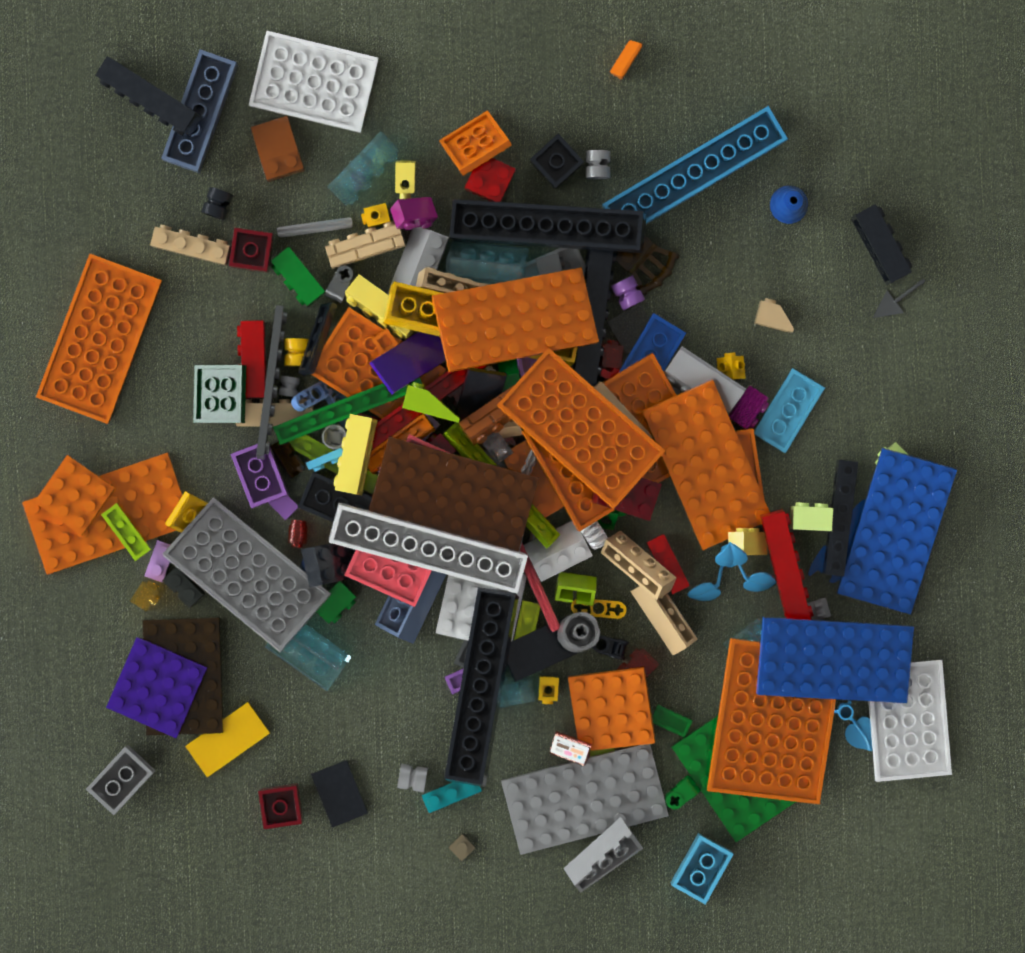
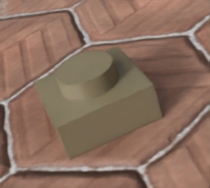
[448,834,476,861]

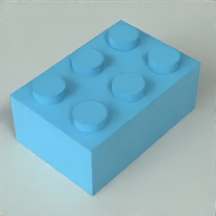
[670,833,734,905]

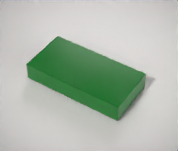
[652,704,693,738]

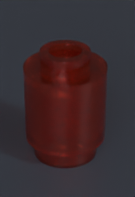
[288,520,308,548]

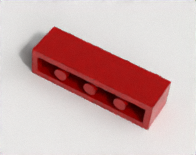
[237,320,266,399]

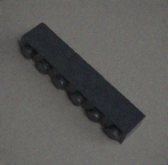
[95,56,203,136]

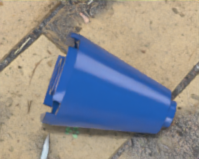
[770,185,808,224]

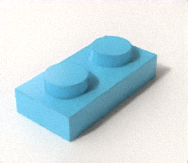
[306,448,343,472]

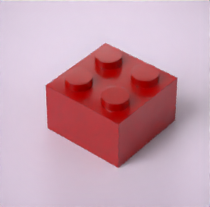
[465,158,516,202]

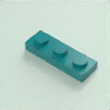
[421,782,482,813]

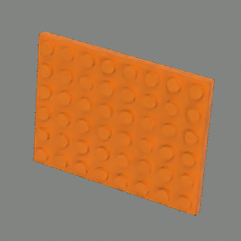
[521,353,676,531]
[707,638,836,804]

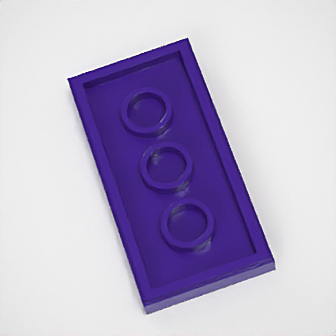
[370,332,446,395]

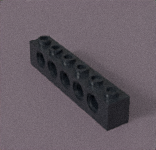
[822,460,858,577]

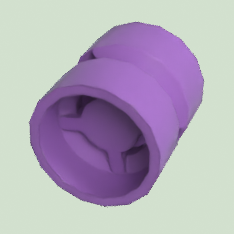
[611,276,645,311]

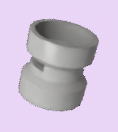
[278,376,300,397]

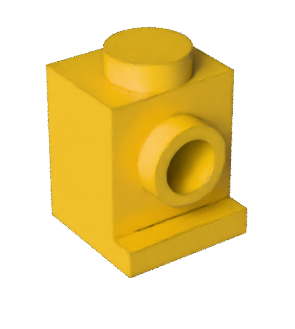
[538,676,559,704]

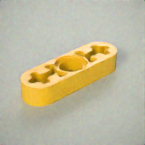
[571,599,626,619]

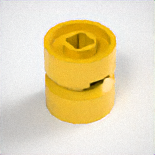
[284,338,309,366]

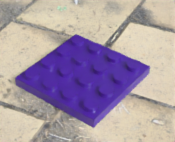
[106,637,208,738]

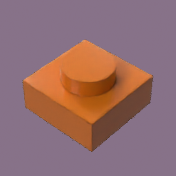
[372,328,399,354]

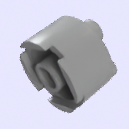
[557,612,600,652]

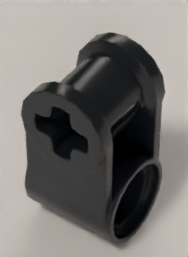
[592,635,629,660]

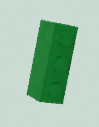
[271,247,325,307]

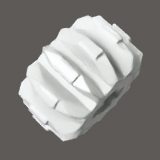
[581,521,608,550]

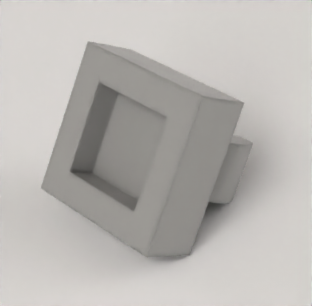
[807,597,831,620]

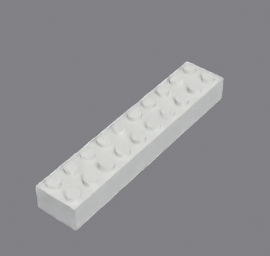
[329,503,528,594]

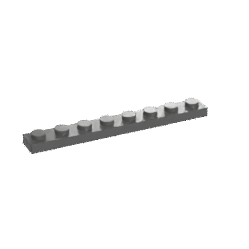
[256,305,288,460]

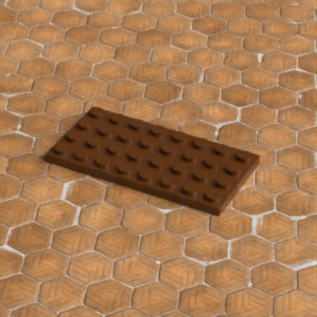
[368,436,539,552]

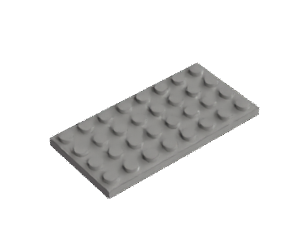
[163,497,331,653]
[501,744,669,855]

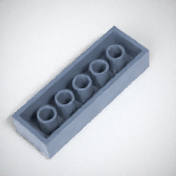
[161,49,238,174]

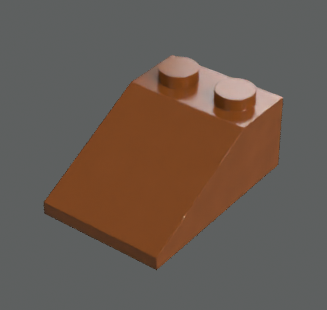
[251,116,305,182]

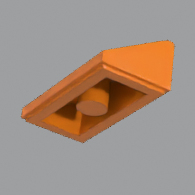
[610,40,642,79]

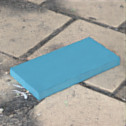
[754,368,825,453]

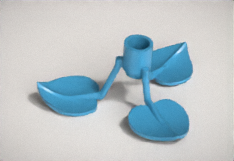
[687,542,776,601]
[834,700,873,751]

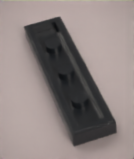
[298,302,337,376]

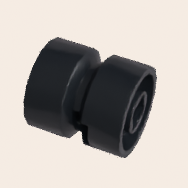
[201,187,233,221]

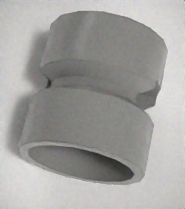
[586,150,610,179]
[322,424,347,450]
[397,764,428,793]

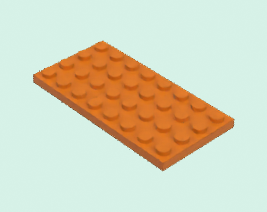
[36,253,162,424]
[432,267,599,372]
[497,348,665,509]
[642,380,770,550]
[22,453,183,575]

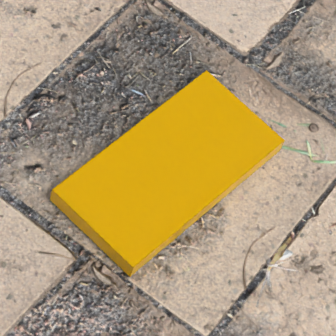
[185,702,270,777]

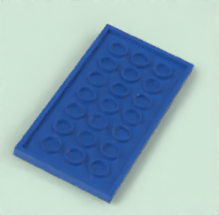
[837,448,957,615]
[756,617,914,703]

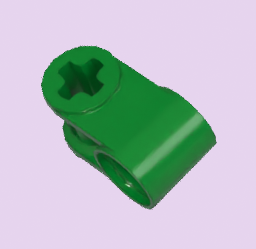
[664,775,701,810]

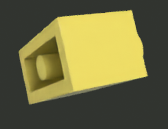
[728,528,767,555]

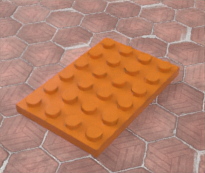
[311,307,446,419]

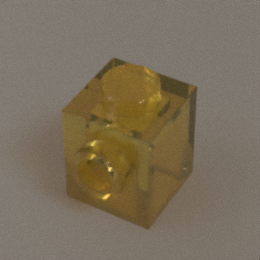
[130,580,161,611]

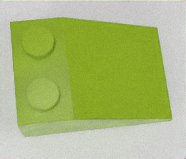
[402,382,460,423]

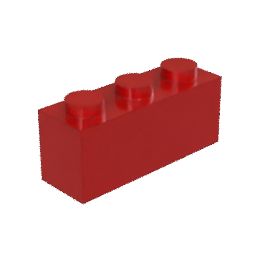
[646,534,690,594]

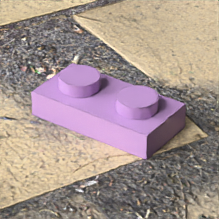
[145,540,171,583]

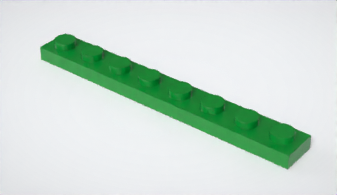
[273,378,422,445]

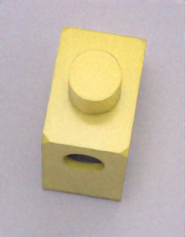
[395,160,416,199]

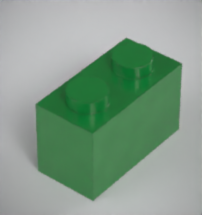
[317,581,357,624]

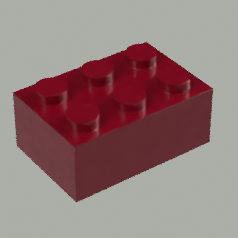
[591,478,662,521]

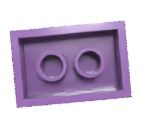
[231,441,289,508]

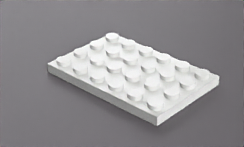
[249,31,379,133]
[868,660,952,782]

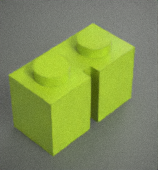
[555,572,597,606]

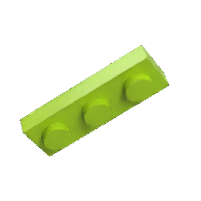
[101,503,152,561]

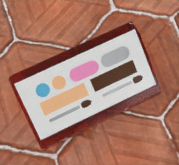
[550,731,592,766]

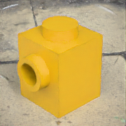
[361,203,391,228]

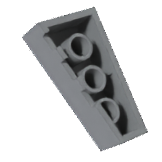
[564,817,643,893]

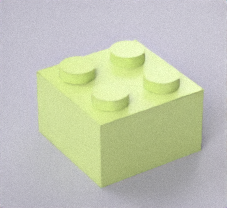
[789,502,833,531]

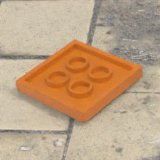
[439,110,512,176]
[34,455,115,535]

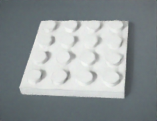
[436,574,527,641]

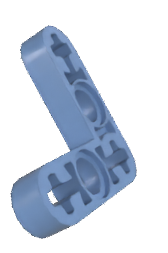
[291,381,350,429]

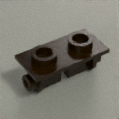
[270,441,305,478]

